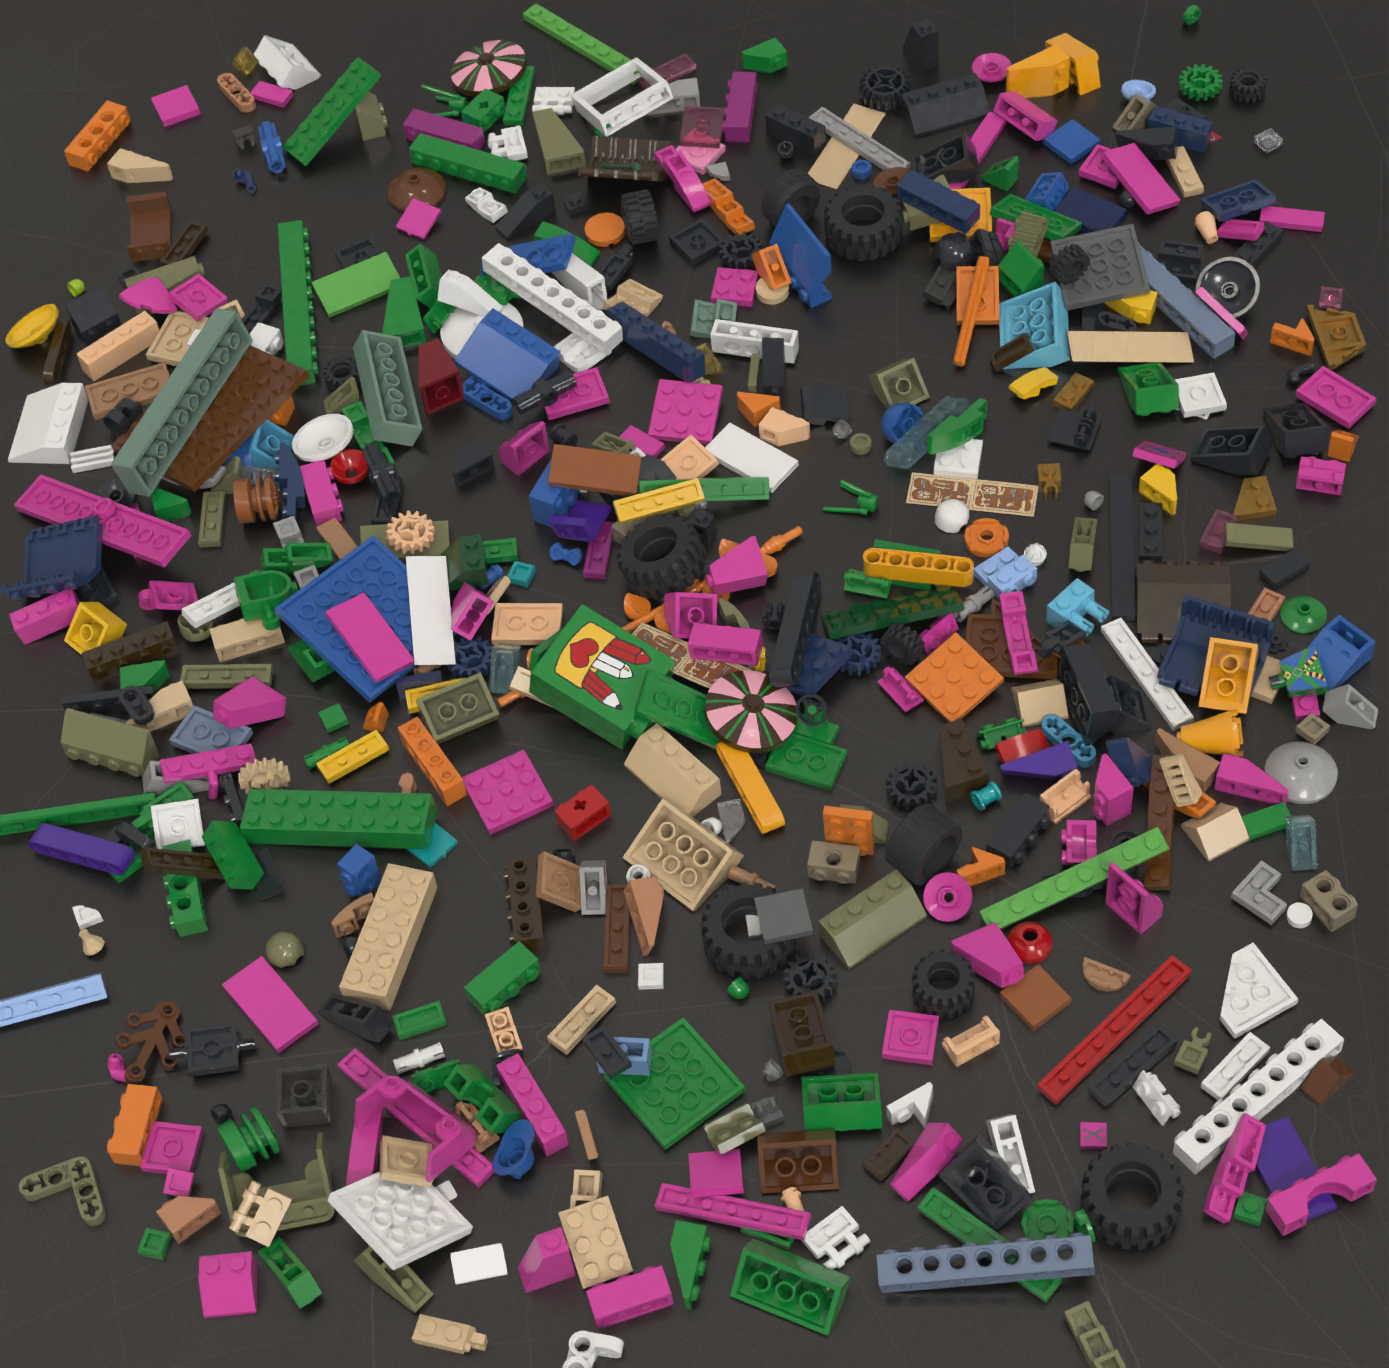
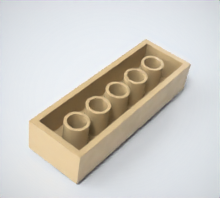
[339,863,438,1011]

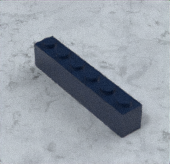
[607,301,705,383]

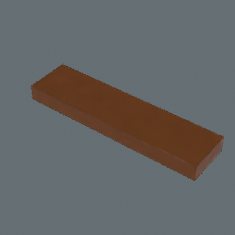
[603,884,630,973]

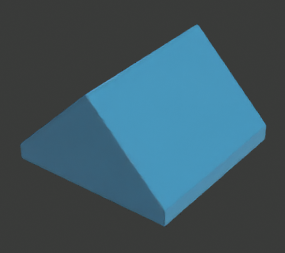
[249,420,294,471]

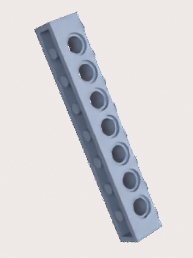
[877,1233,1095,1293]

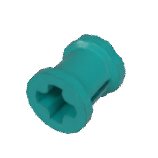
[970,781,1002,811]

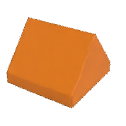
[363,702,389,732]

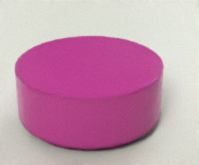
[92,498,116,519]

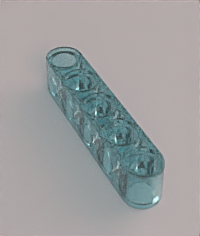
[885,396,969,469]

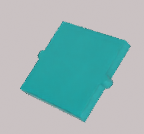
[406,823,458,868]

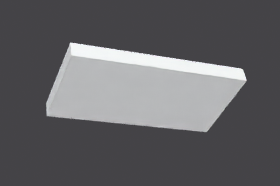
[705,423,799,493]

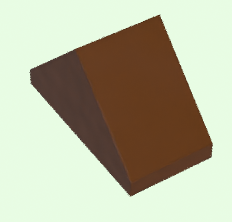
[1300,1056,1355,1106]

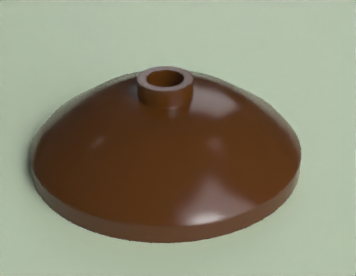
[386,167,446,212]

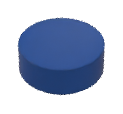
[851,160,872,179]

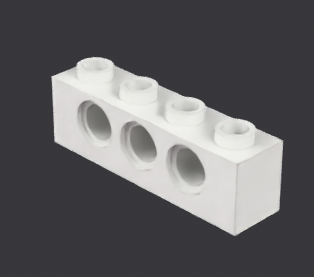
[710,319,799,363]

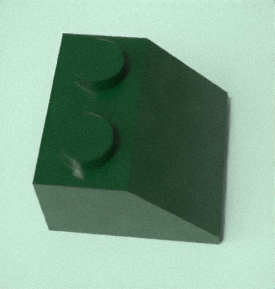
[441,533,489,591]

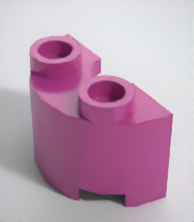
[1061,820,1097,865]

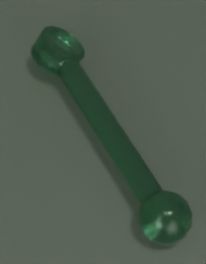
[599,161,641,171]

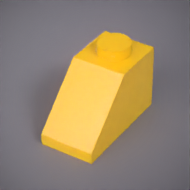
[1139,464,1177,515]

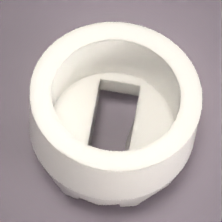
[701,817,722,835]

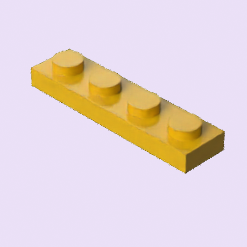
[613,478,705,524]

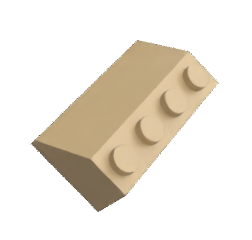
[624,723,721,817]

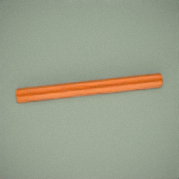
[953,256,989,367]

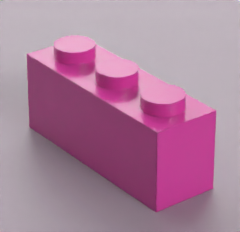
[993,91,1058,141]
[299,460,344,527]
[9,589,81,645]
[688,623,763,666]
[586,1265,674,1329]

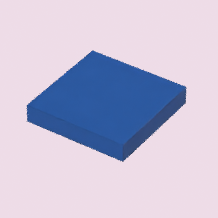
[1043,119,1101,164]

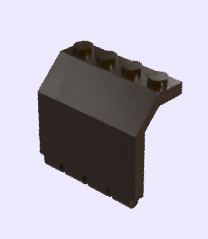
[578,136,672,182]
[1135,560,1231,643]

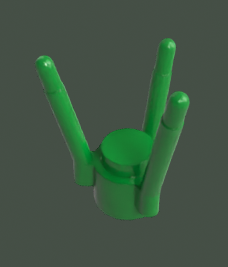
[421,85,467,117]
[822,480,879,515]

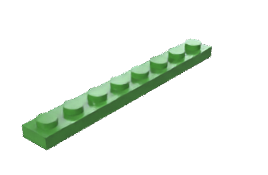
[523,4,642,85]
[980,827,1169,930]

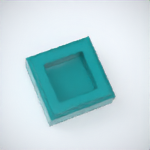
[507,561,536,587]

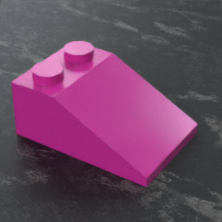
[1105,862,1163,934]

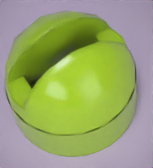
[67,279,85,297]

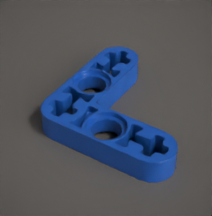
[462,375,513,420]

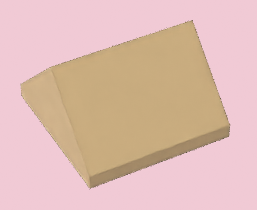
[1011,679,1068,727]
[1181,803,1249,862]

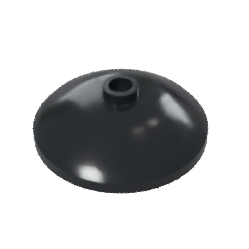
[1196,257,1261,318]

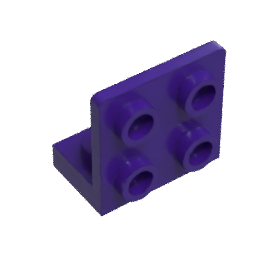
[547,501,612,542]

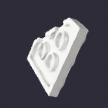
[1220,943,1298,1039]

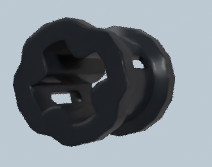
[549,423,578,447]

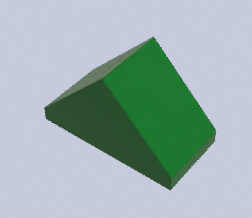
[981,156,1019,192]
[151,487,192,522]

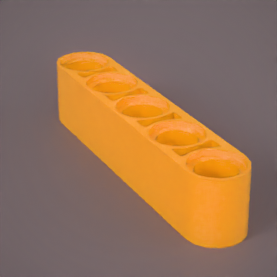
[863,548,974,587]
[715,742,785,834]

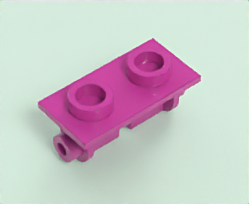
[918,613,959,656]
[877,667,924,713]

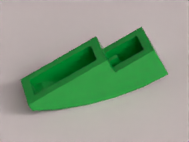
[534,221,600,267]
[261,543,333,575]

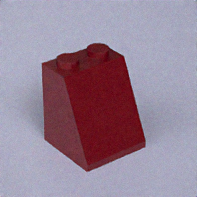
[419,338,464,415]

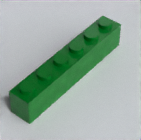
[409,133,527,194]

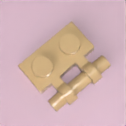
[229,1180,293,1247]

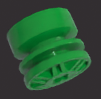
[216,1105,280,1173]

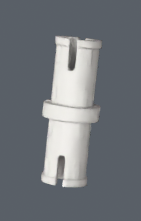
[393,1042,445,1075]

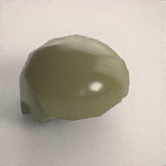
[177,614,214,642]
[266,931,305,967]

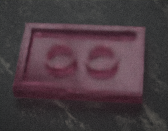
[680,106,724,149]

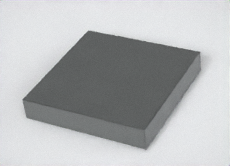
[754,888,813,944]

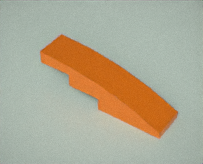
[702,178,755,235]

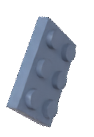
[169,706,253,754]

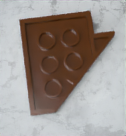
[966,599,1058,679]

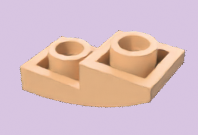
[485,1007,523,1053]

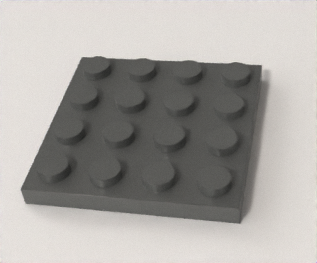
[1050,224,1150,311]

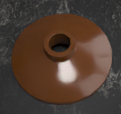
[873,167,910,195]

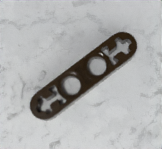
[43,320,72,385]

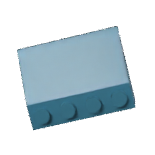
[999,281,1070,369]

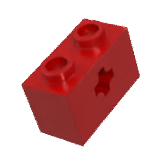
[554,785,611,841]

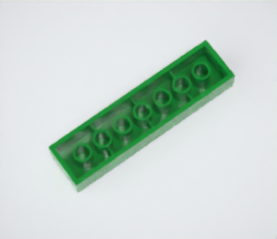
[240,789,437,849]

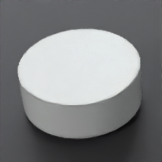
[1286,903,1313,928]

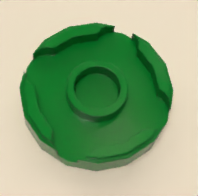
[1021,1199,1074,1241]

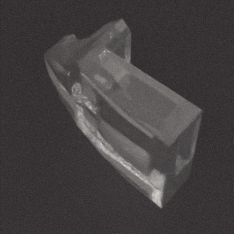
[717,799,745,843]

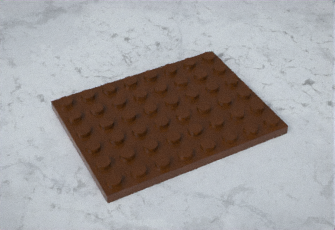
[111,345,309,492]

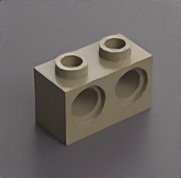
[1300,870,1358,932]

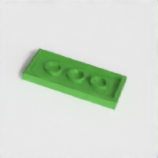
[311,252,400,318]

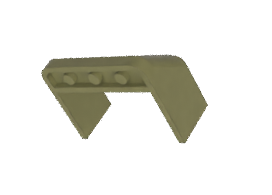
[218,1132,335,1237]

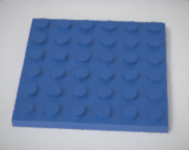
[274,535,458,703]

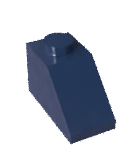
[1106,737,1152,787]

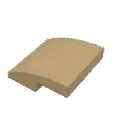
[604,279,663,317]

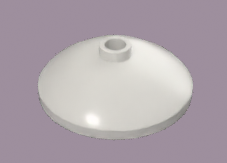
[292,414,354,462]

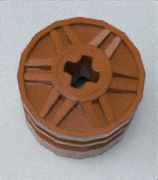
[233,475,280,524]

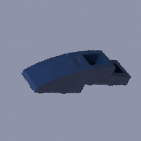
[275,443,306,522]

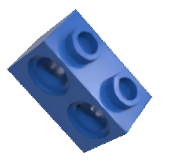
[337,844,382,898]

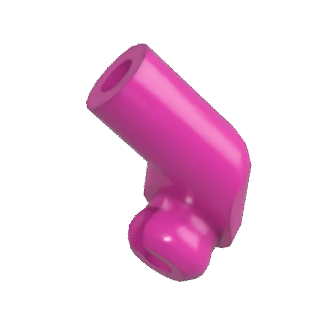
[107,1053,138,1083]

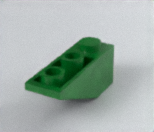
[670,1220,712,1310]

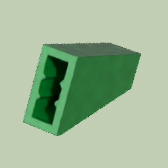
[382,276,427,348]

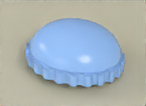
[1121,80,1156,101]

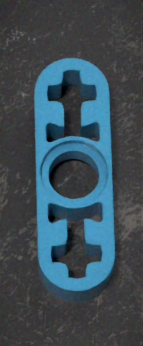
[1041,714,1096,768]

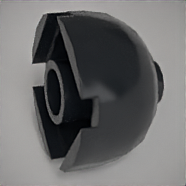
[932,232,975,271]

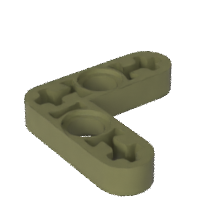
[19,1156,106,1226]

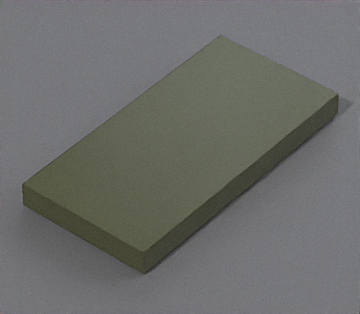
[360,520,450,562]

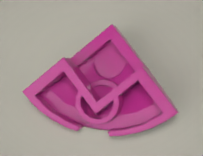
[119,277,177,314]

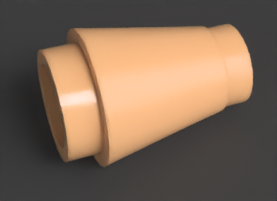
[1195,211,1218,244]

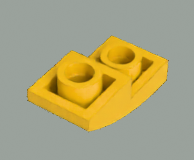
[1009,367,1059,399]

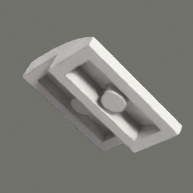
[554,333,611,373]

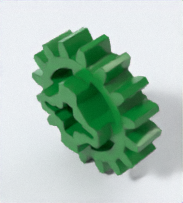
[1179,64,1223,101]

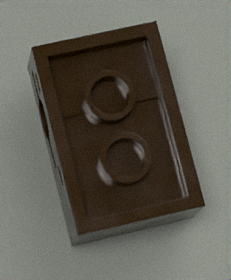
[768,991,836,1076]

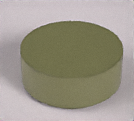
[850,433,872,455]

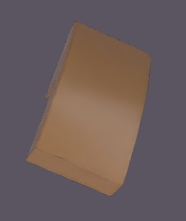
[331,892,374,938]

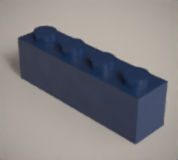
[897,170,980,234]

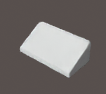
[450,1243,508,1285]

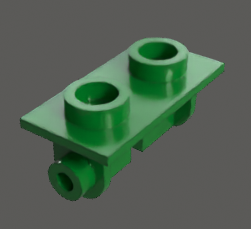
[423,301,457,334]
[843,569,892,599]
[976,717,1027,750]
[411,1058,461,1093]

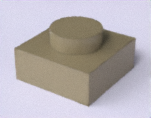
[1295,712,1330,745]

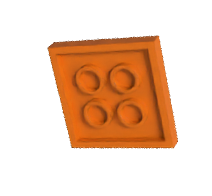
[905,632,1004,722]

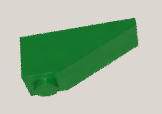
[258,1237,322,1309]

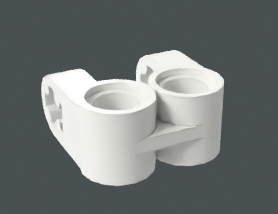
[563,1331,624,1368]

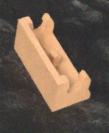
[1040,769,1091,824]
[942,1015,1000,1067]

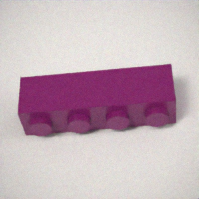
[722,72,757,142]
[403,108,485,150]

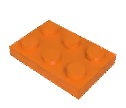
[956,266,999,325]
[823,806,875,856]

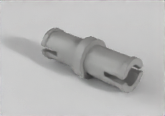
[953,586,994,622]

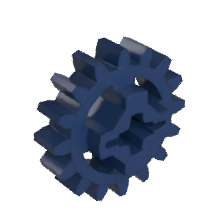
[836,632,881,676]
[447,636,496,678]

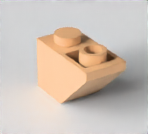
[759,407,810,446]

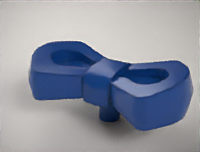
[550,542,582,566]

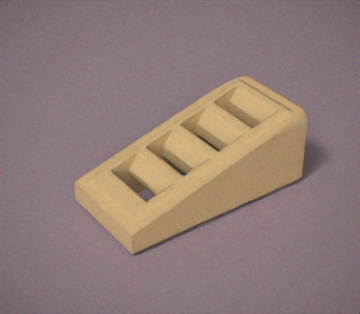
[1160,754,1203,807]

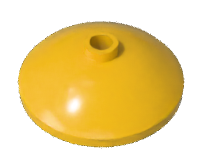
[5,304,59,348]

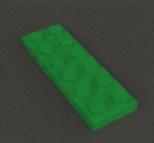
[283,57,382,166]

